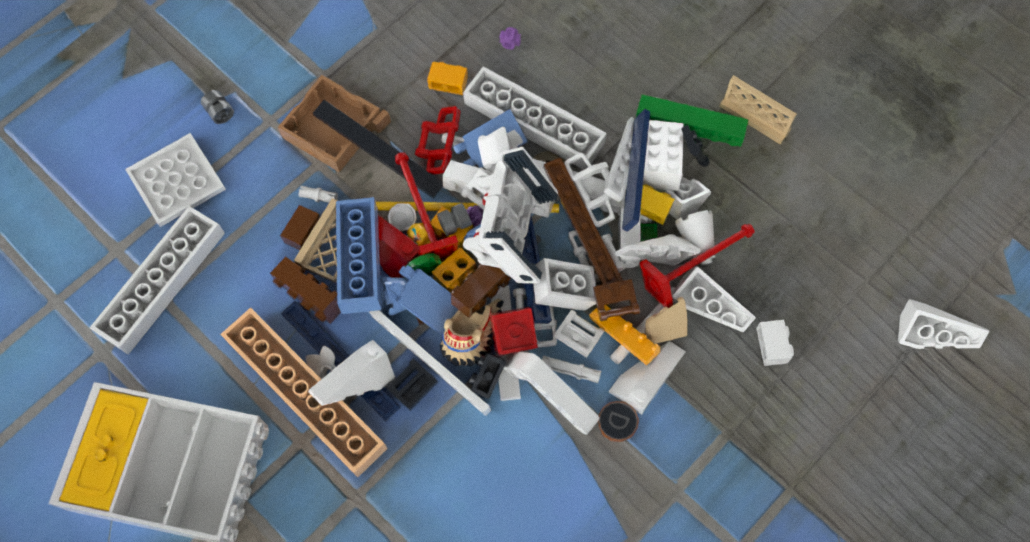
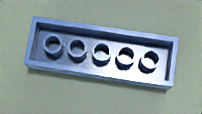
[336,197,381,314]

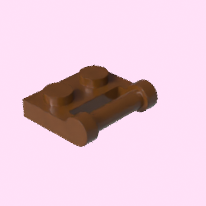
[593,279,640,321]

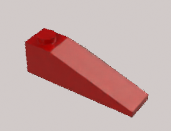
[378,215,419,278]

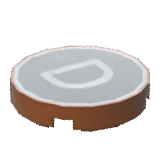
[598,401,639,442]

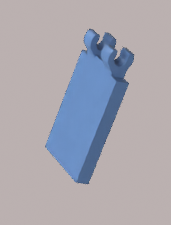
[453,109,528,168]
[388,265,458,335]

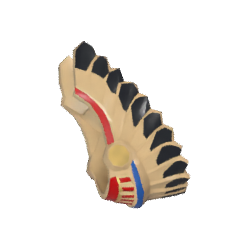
[440,298,504,367]

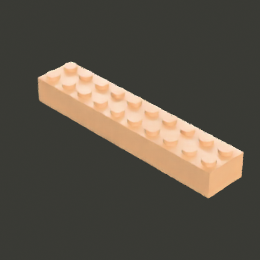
[220,308,388,478]

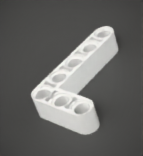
[504,352,600,435]

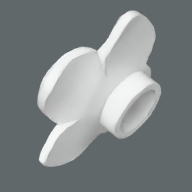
[306,346,336,379]

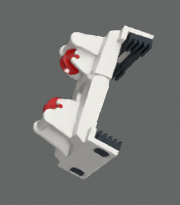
[463,147,558,283]

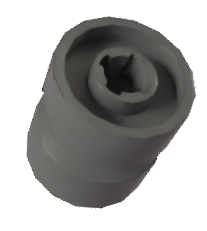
[201,90,234,124]
[437,203,472,236]

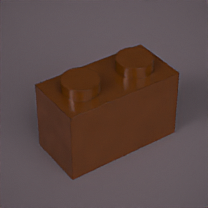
[280,205,320,250]

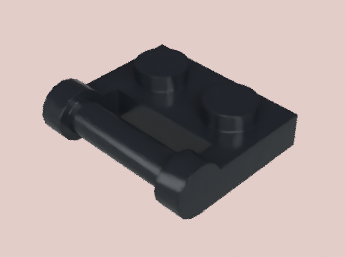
[681,125,710,167]
[385,359,438,411]

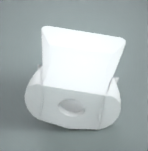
[478,127,523,173]

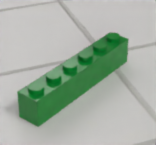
[636,94,749,147]

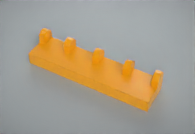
[589,305,660,365]

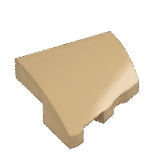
[645,297,687,344]

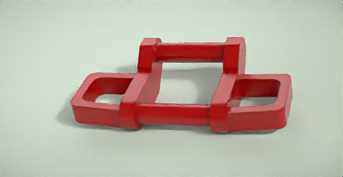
[415,106,461,174]

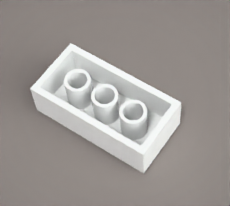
[643,120,684,191]

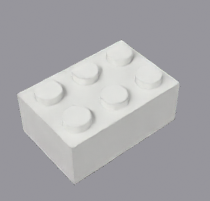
[534,258,596,311]

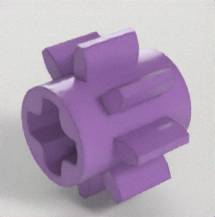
[499,27,521,49]
[466,205,484,228]

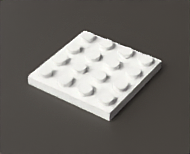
[125,133,226,227]

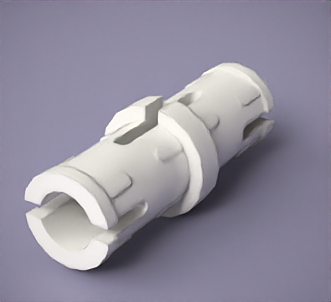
[299,185,338,203]

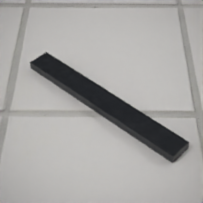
[313,100,443,199]

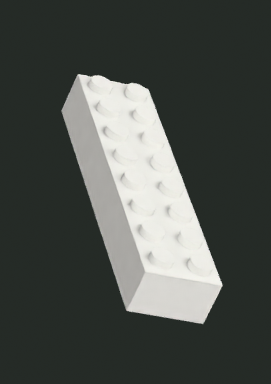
[463,67,606,170]
[90,206,225,355]

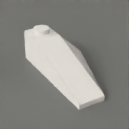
[654,174,711,219]
[615,234,701,266]
[672,266,756,332]
[898,299,989,349]
[309,340,395,406]
[609,341,686,415]

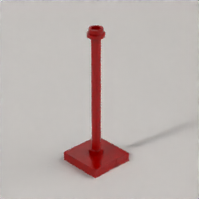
[395,152,458,262]
[640,224,755,309]

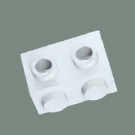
[756,320,794,366]

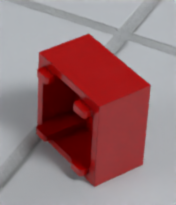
[489,307,538,355]

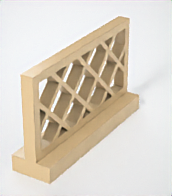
[720,75,797,144]
[294,198,337,283]

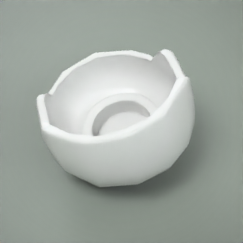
[388,203,417,231]

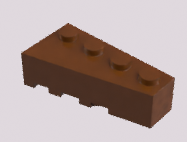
[270,256,341,324]
[451,264,511,318]

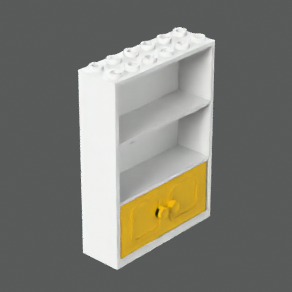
[49,382,269,542]

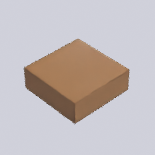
[372,110,391,134]

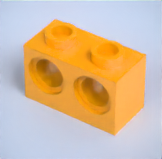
[432,248,477,293]

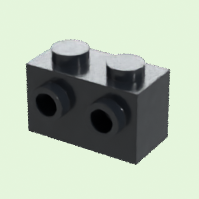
[468,351,506,399]

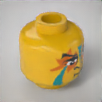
[407,223,430,246]

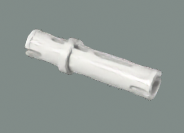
[542,355,601,383]

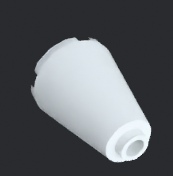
[675,210,715,265]

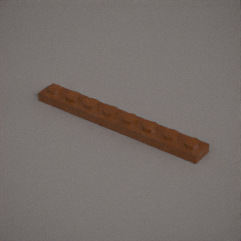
[543,157,623,285]

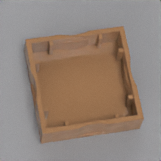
[278,75,380,172]

